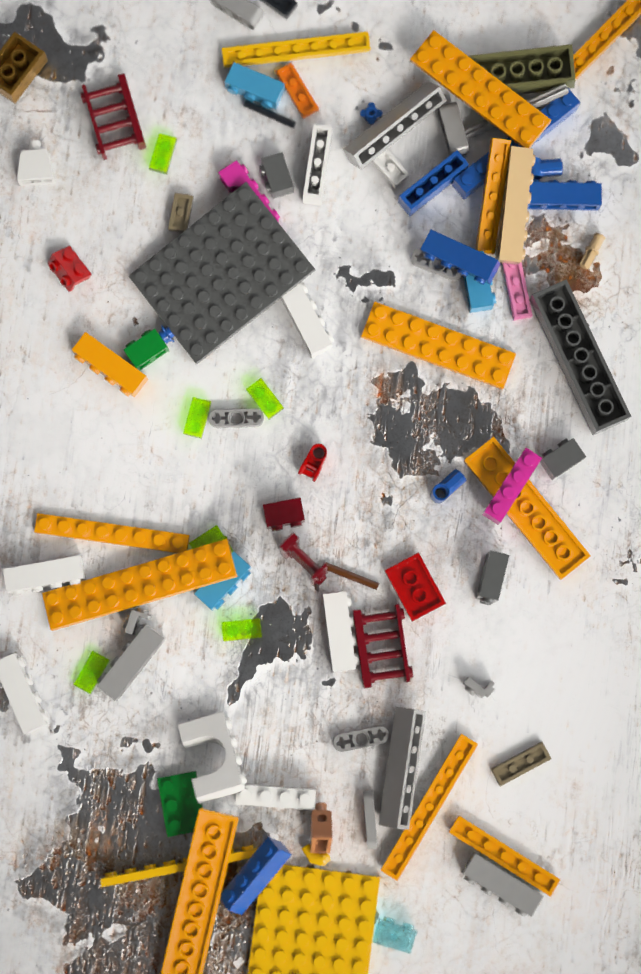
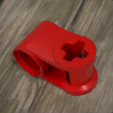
[298,444,327,482]

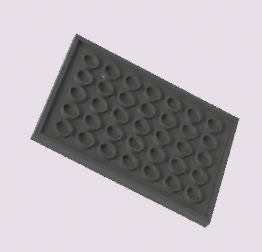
[129,182,316,364]

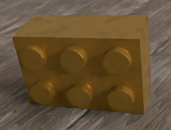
[0,31,48,104]

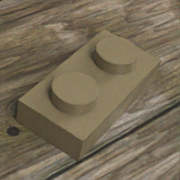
[168,193,194,233]

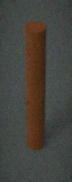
[325,562,379,590]

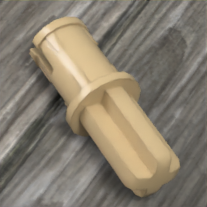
[579,233,605,269]

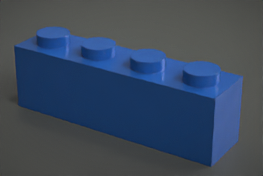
[398,150,469,216]
[527,180,602,211]
[420,229,500,285]
[220,836,292,915]

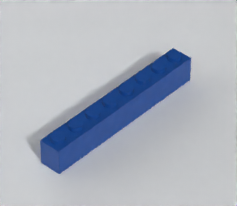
[452,88,581,200]

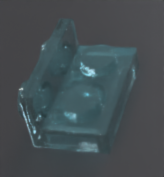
[372,916,418,954]

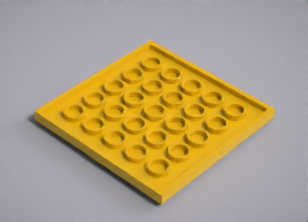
[248,864,380,974]

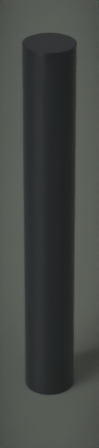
[243,100,296,129]

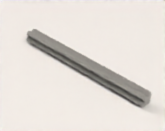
[464,83,569,139]

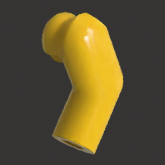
[301,844,330,866]

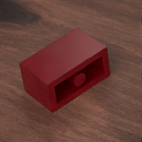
[263,497,305,532]

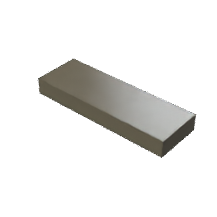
[491,741,552,787]

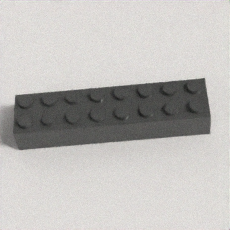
[529,279,631,435]

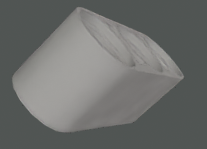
[210,0,264,30]
[437,102,469,156]

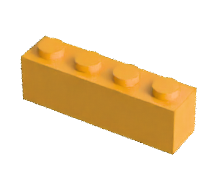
[72,332,148,398]

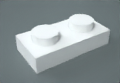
[372,149,410,188]

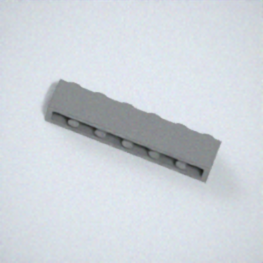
[343,81,447,170]
[379,707,426,830]

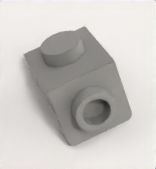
[123,608,152,635]
[463,677,495,698]

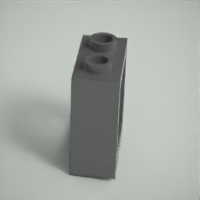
[476,550,510,605]

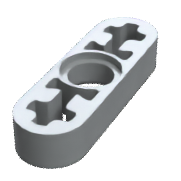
[411,248,462,281]
[208,409,264,428]
[333,726,389,752]
[363,790,377,849]

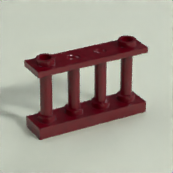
[80,73,146,160]
[279,532,328,586]
[353,604,413,688]

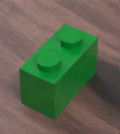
[124,329,169,371]

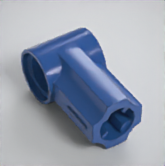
[531,157,563,180]
[430,468,467,504]

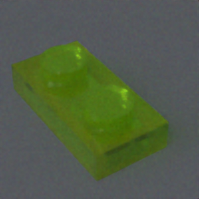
[149,133,177,175]
[246,378,284,420]
[183,397,212,439]
[221,618,262,642]
[73,650,110,694]

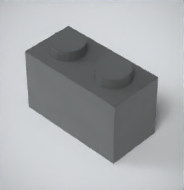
[259,152,294,199]
[540,438,586,480]

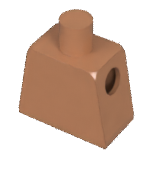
[310,802,332,853]

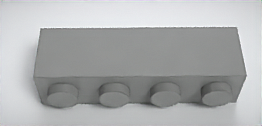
[97,625,166,701]
[462,852,544,917]

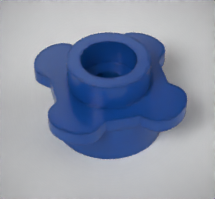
[360,103,382,125]
[158,325,175,344]

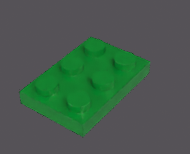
[157,771,203,837]

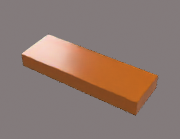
[275,62,319,119]

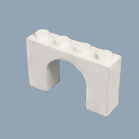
[178,711,247,804]

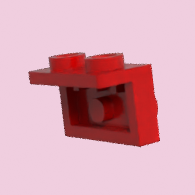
[47,245,92,292]

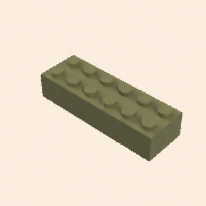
[469,44,576,94]

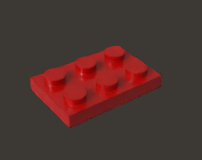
[385,552,446,622]

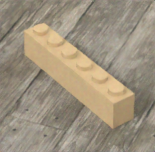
[495,146,535,265]

